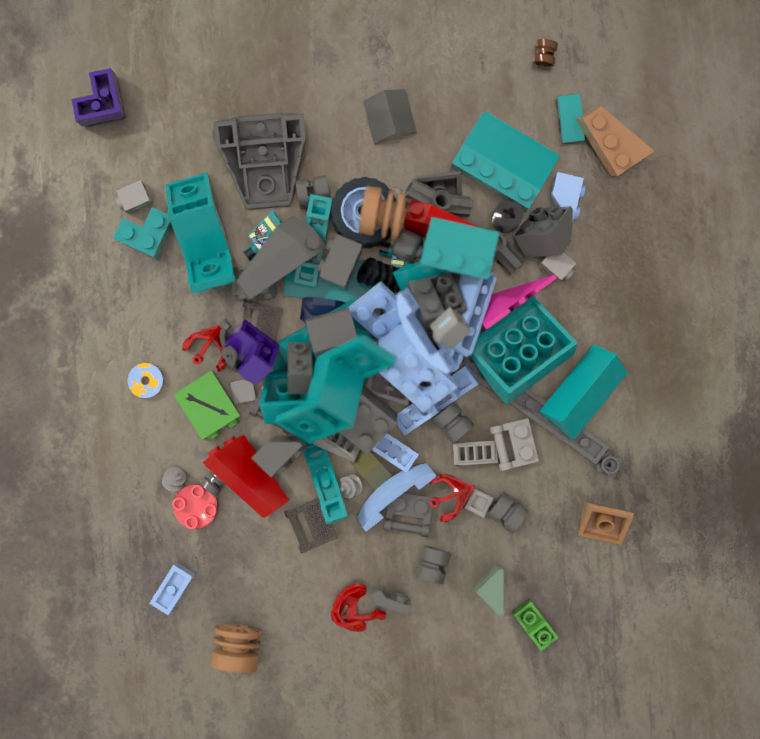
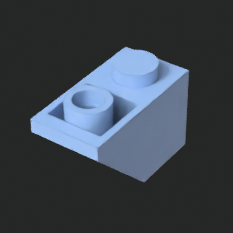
[550,172,586,223]

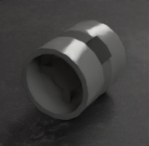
[295,175,330,209]
[432,401,474,443]
[487,492,529,533]
[415,546,451,584]

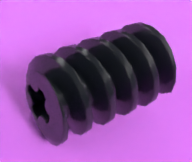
[492,200,523,233]
[357,257,401,296]

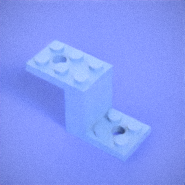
[349,282,458,412]

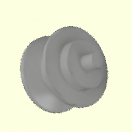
[162,467,186,492]
[339,474,363,499]

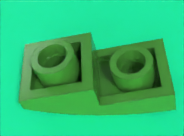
[512,599,559,651]

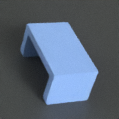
[149,562,196,615]

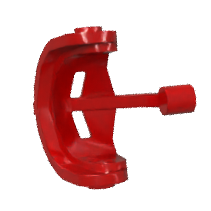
[182,325,227,372]
[429,474,475,522]
[331,583,386,632]

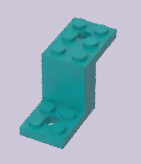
[165,172,236,294]
[275,335,397,444]

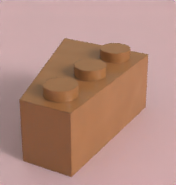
[576,106,654,176]

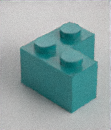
[113,207,173,260]

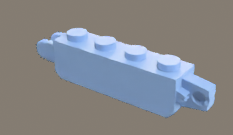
[437,271,497,372]

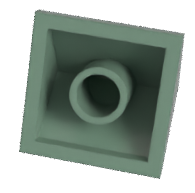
[473,564,504,616]

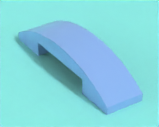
[397,288,457,374]
[357,463,436,531]

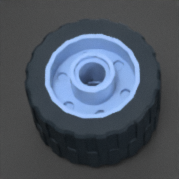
[331,177,397,249]

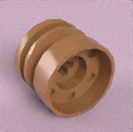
[358,186,407,241]
[210,624,262,673]

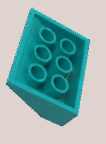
[450,110,560,212]
[470,296,578,405]

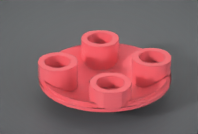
[172,484,218,529]

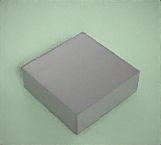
[230,379,257,404]
[464,489,494,518]

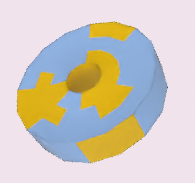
[128,363,164,398]

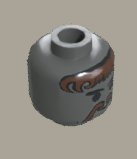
[390,229,424,263]

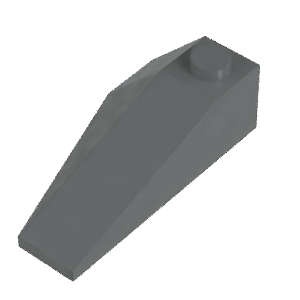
[236,216,326,300]

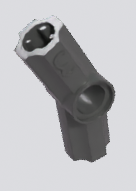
[405,178,473,217]
[469,220,526,274]

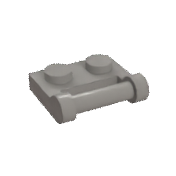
[490,418,539,471]

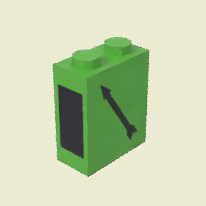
[173,370,242,441]

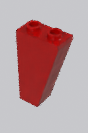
[203,434,290,519]

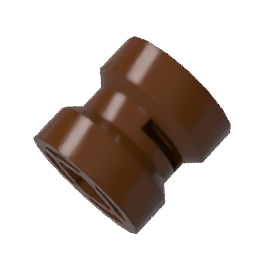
[533,39,558,67]

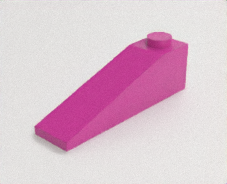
[481,275,557,332]

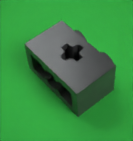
[287,342,312,394]

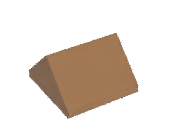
[578,501,634,545]

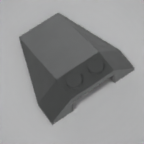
[213,113,306,209]

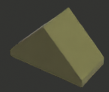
[350,450,393,490]

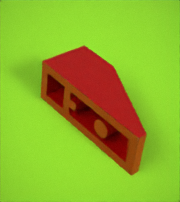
[404,201,477,238]

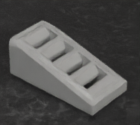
[313,432,360,463]
[452,441,498,466]

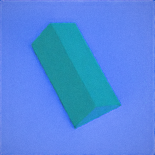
[539,345,628,440]

